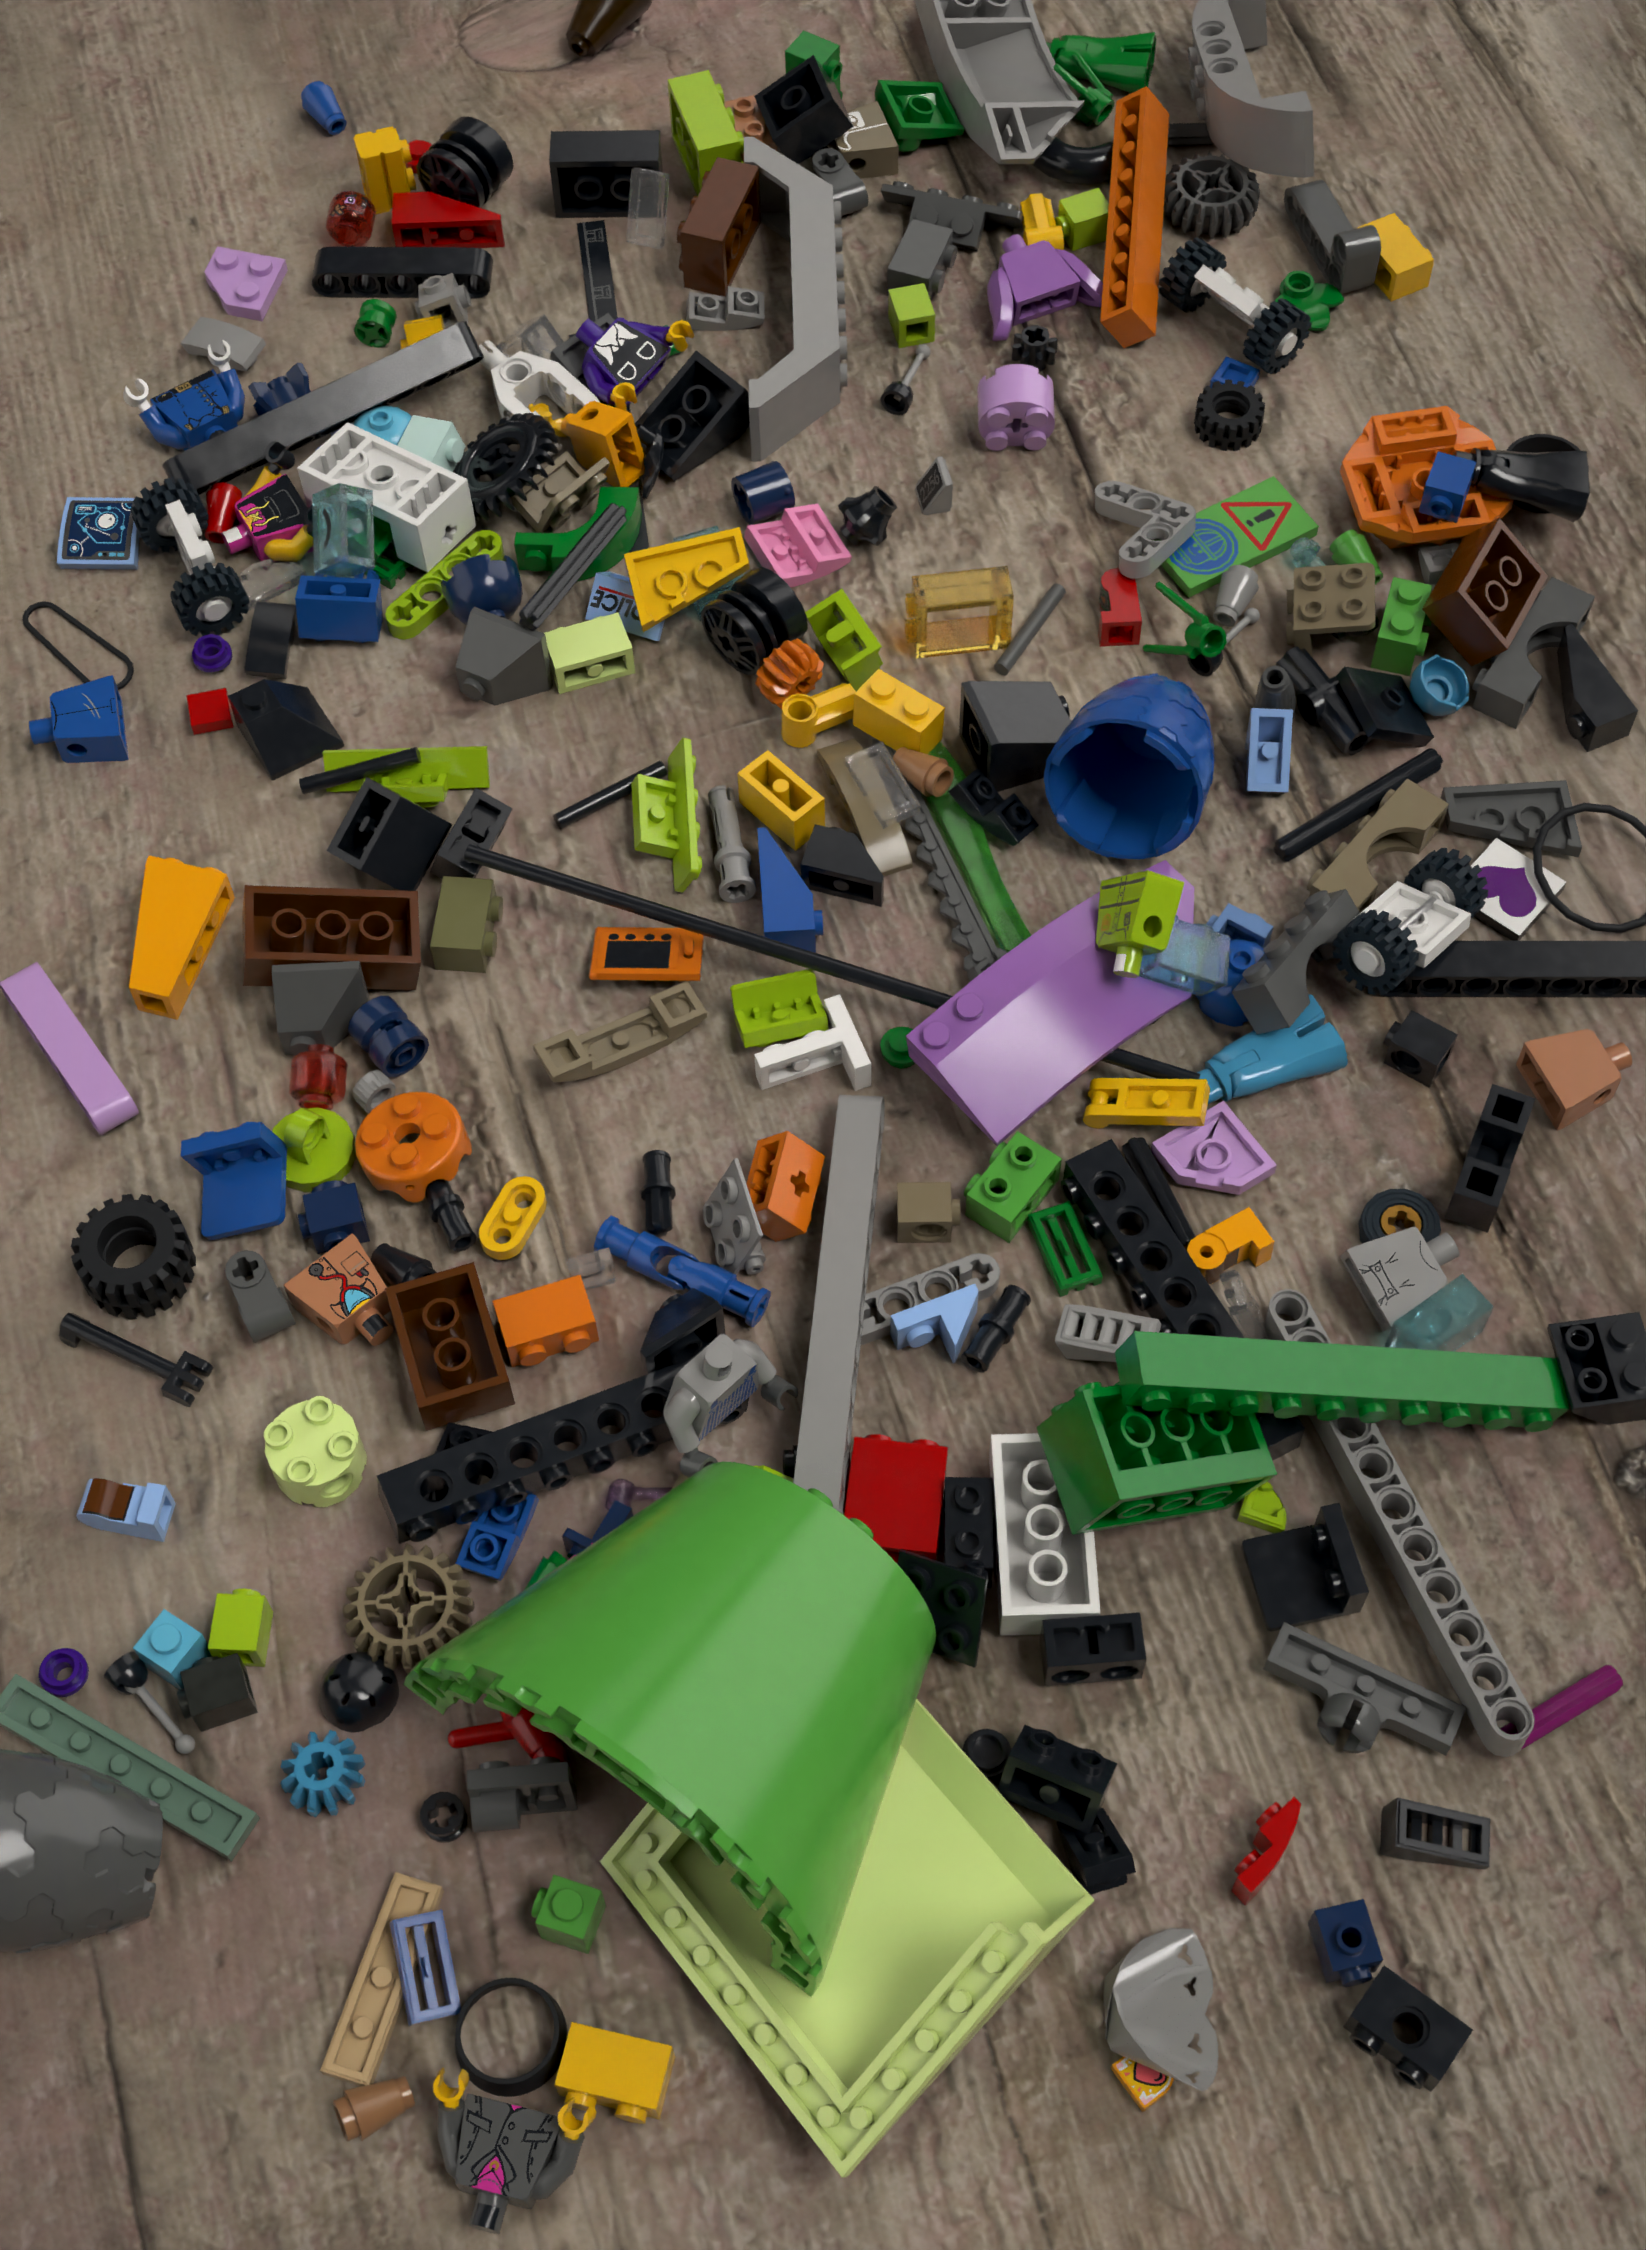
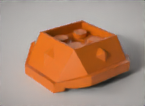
[1340,406,1514,549]

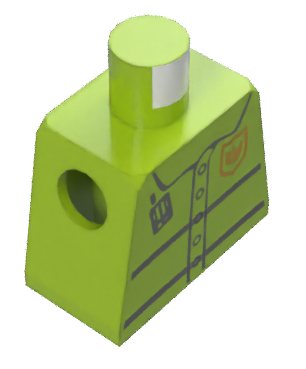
[1096,870,1184,978]

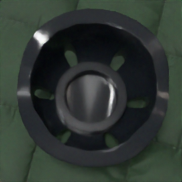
[319,1652,399,1733]

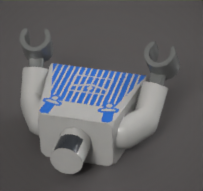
[663,1334,798,1478]

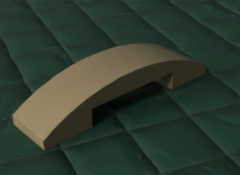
[817,738,913,876]
[533,981,708,1082]

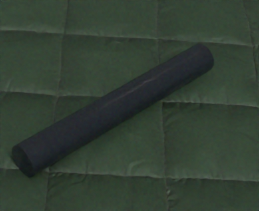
[299,747,421,794]
[553,761,667,829]

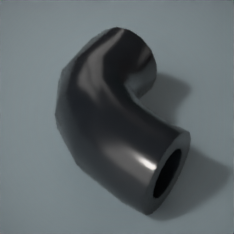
[1032,137,1113,185]

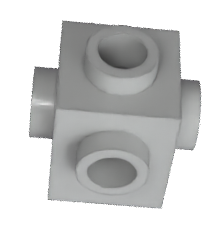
[415,273,471,329]

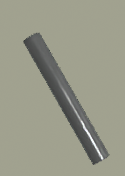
[994,583,1066,675]

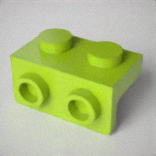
[730,969,829,1048]

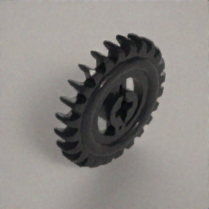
[453,413,558,521]

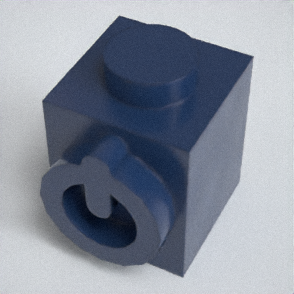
[298,1180,370,1254]
[1308,1899,1383,1987]

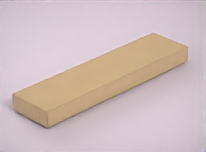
[320,1872,444,2086]

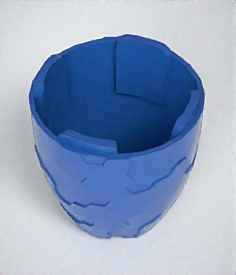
[1044,673,1215,860]

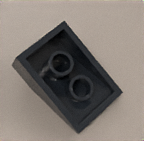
[635,350,750,481]

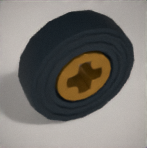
[1358,1189,1441,1244]

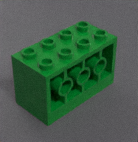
[1036,1382,1277,1535]

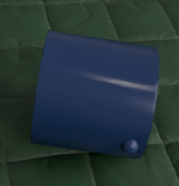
[731,461,795,525]

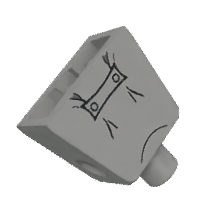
[1340,1226,1460,1332]

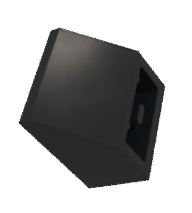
[326,777,453,891]
[1547,1312,1646,1425]

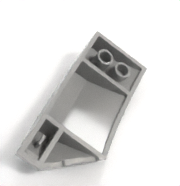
[914,0,1085,165]

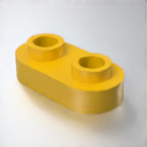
[479,1176,547,1260]

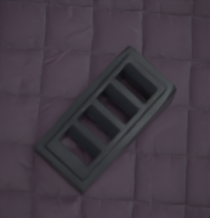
[1380,1797,1490,1870]

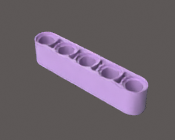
[0,962,139,1136]

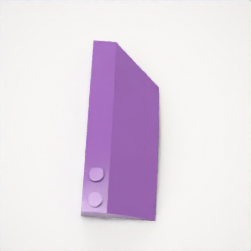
[906,860,1194,1146]

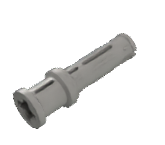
[708,785,756,903]

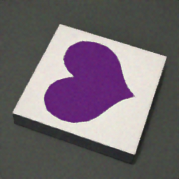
[1471,838,1566,941]

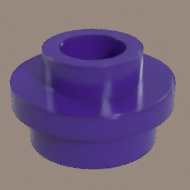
[192,634,233,672]
[39,1648,89,1697]

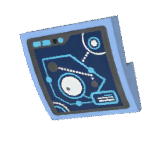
[57,497,141,570]

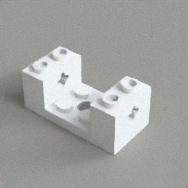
[297,422,477,572]

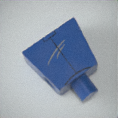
[29,675,129,763]

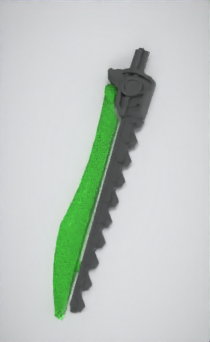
[872,739,1031,982]

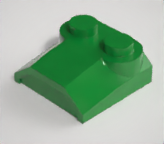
[874,80,965,152]

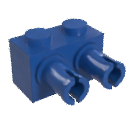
[295,566,383,643]

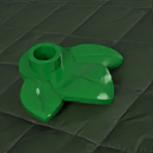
[1275,271,1344,331]

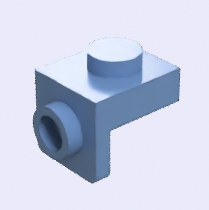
[1202,903,1273,955]

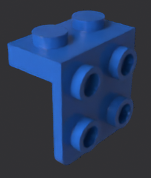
[181,1122,287,1240]

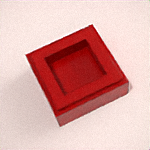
[186,688,234,735]

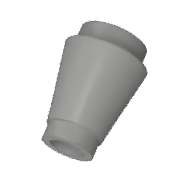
[1213,565,1259,626]

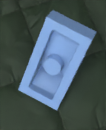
[1245,708,1293,792]
[890,1284,979,1363]

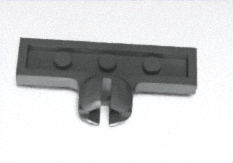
[1263,1622,1467,1755]

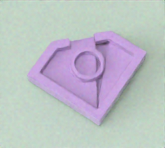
[204,246,288,321]
[1151,1101,1277,1195]

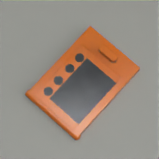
[589,927,704,981]

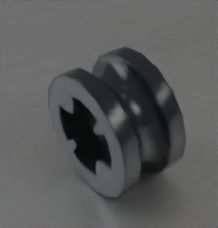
[420,1792,468,1843]

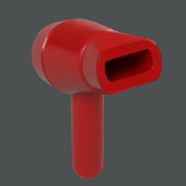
[447,1707,572,1766]

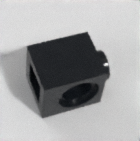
[1383,1010,1458,1088]

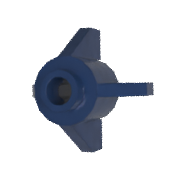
[248,363,311,416]

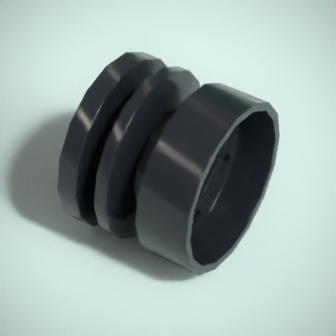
[416,117,514,208]
[701,567,808,675]

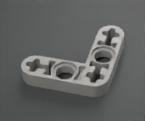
[1095,481,1196,578]

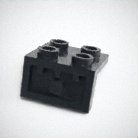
[1241,1503,1369,1632]

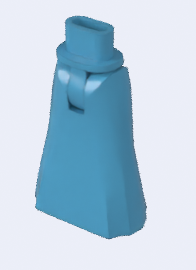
[1197,994,1348,1104]

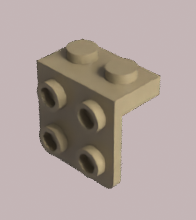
[511,451,610,533]
[1286,563,1376,658]

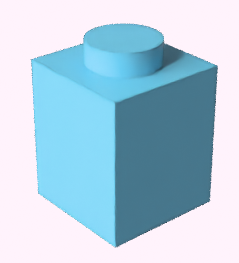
[133,1609,212,1690]

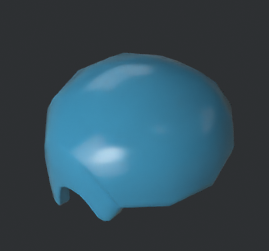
[1409,654,1469,716]

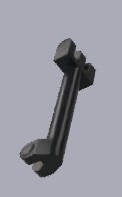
[59,1313,214,1407]

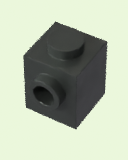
[177,1653,258,1732]

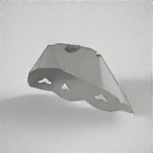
[1103,1928,1218,2091]

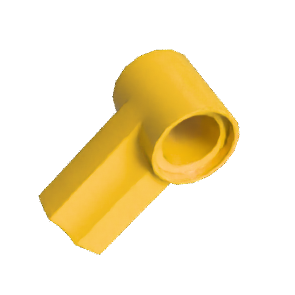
[1020,193,1064,250]
[781,683,856,748]

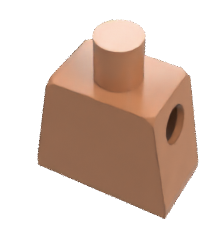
[1516,1029,1632,1131]

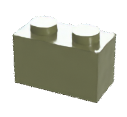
[430,876,503,973]

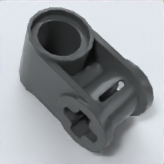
[812,148,869,217]
[225,1250,296,1343]

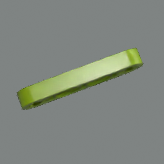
[385,530,504,640]

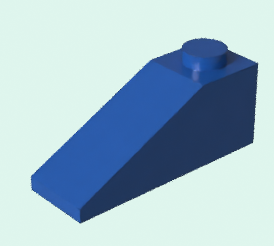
[757,827,823,956]

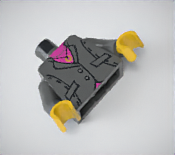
[433,2067,596,2234]

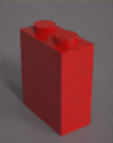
[844,1434,948,1564]

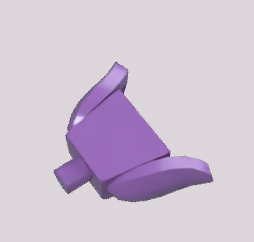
[987,234,1103,341]

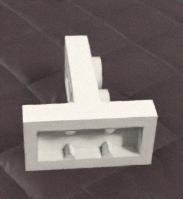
[754,994,871,1091]

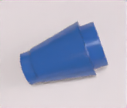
[301,81,347,135]

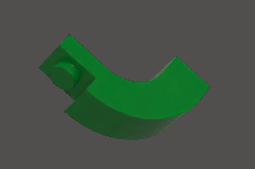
[514,487,642,581]

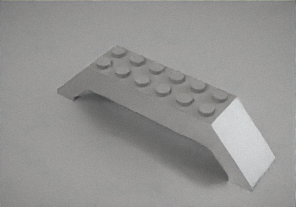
[744,136,847,462]

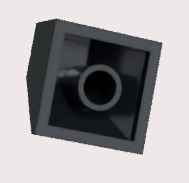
[228,679,345,781]
[640,1288,725,1375]

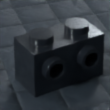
[997,1725,1117,1834]

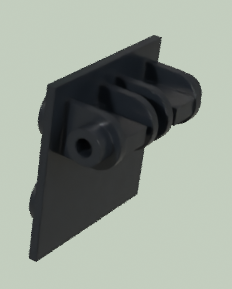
[898,1549,988,1668]

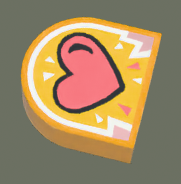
[1111,2056,1174,2112]

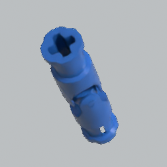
[594,1215,771,1327]

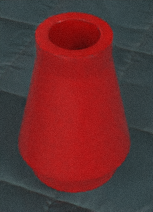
[205,483,242,544]

